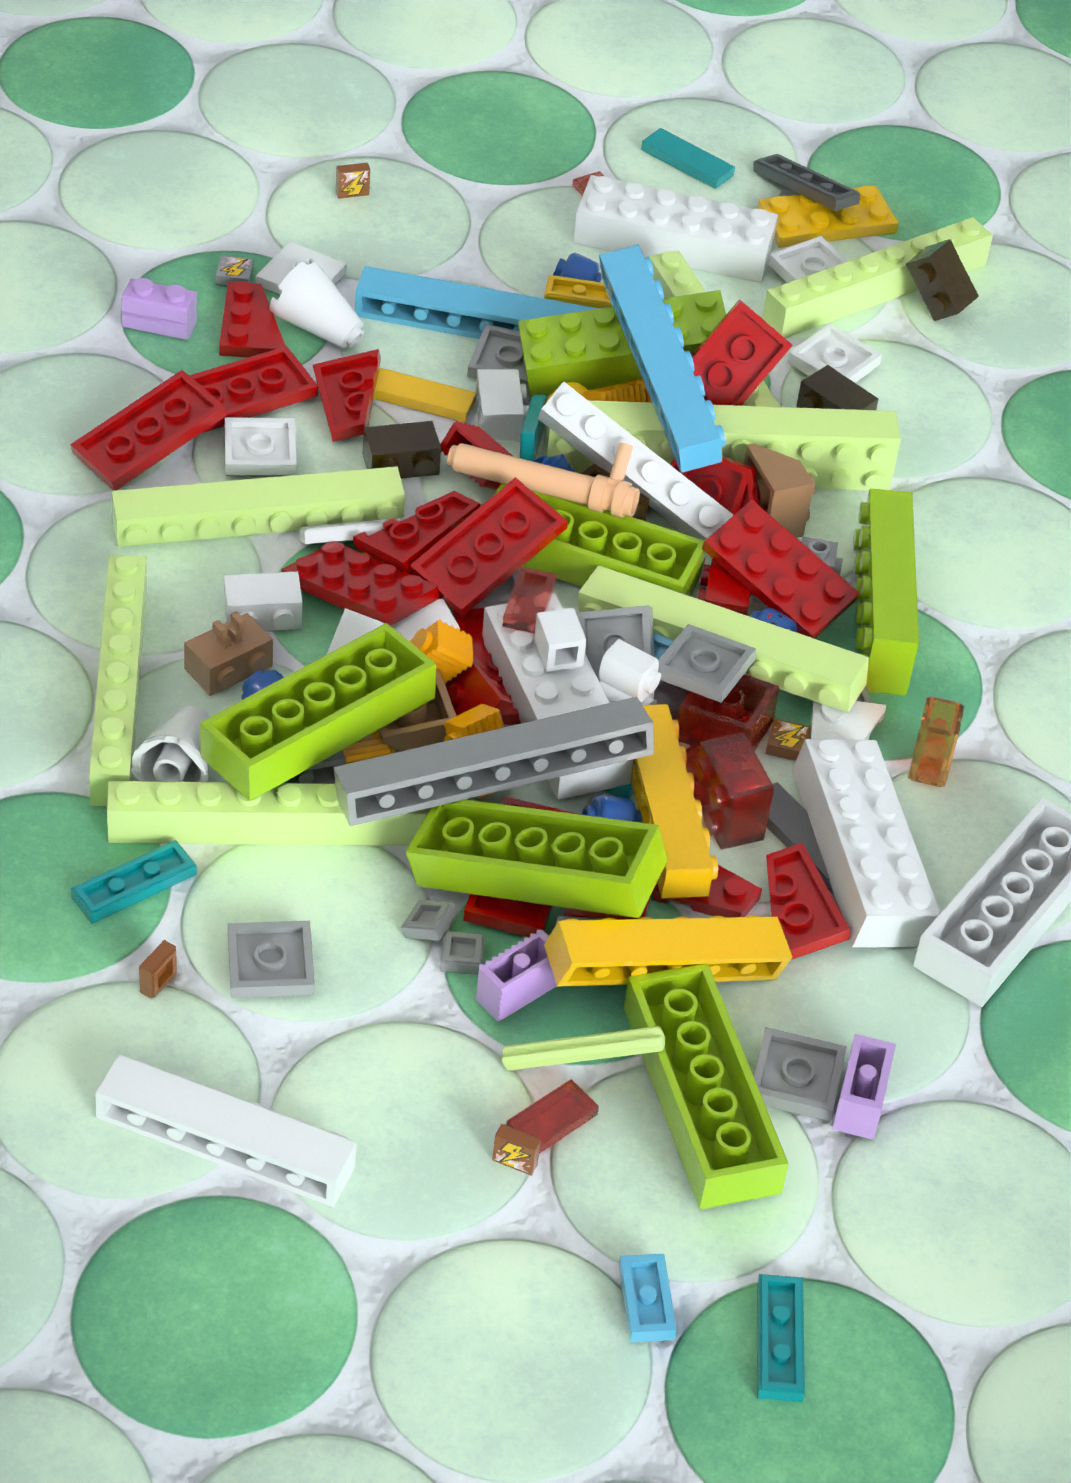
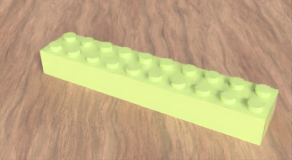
[543,399,901,491]

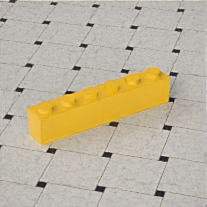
[631,704,718,898]
[544,915,792,986]

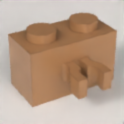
[184,612,273,696]

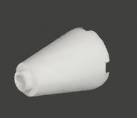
[269,258,364,349]
[131,706,210,782]

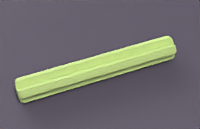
[502,1026,665,1071]

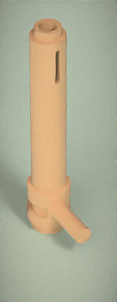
[447,443,640,518]

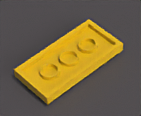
[757,185,899,248]

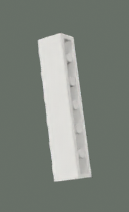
[538,381,733,541]
[95,1054,356,1207]

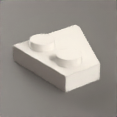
[810,701,886,740]

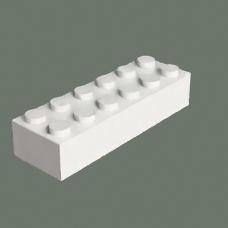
[573,175,778,283]
[482,594,634,800]
[792,739,940,947]
[913,797,1071,1007]

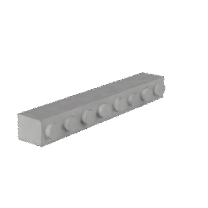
[334,697,654,827]

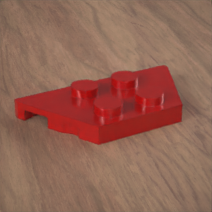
[669,456,761,516]

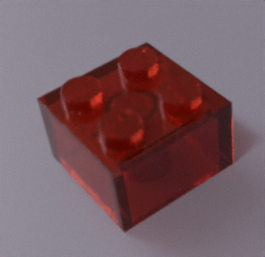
[678,674,779,765]
[693,732,774,850]

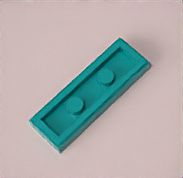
[641,128,735,189]
[520,394,546,461]
[71,840,197,924]
[757,1274,805,1402]

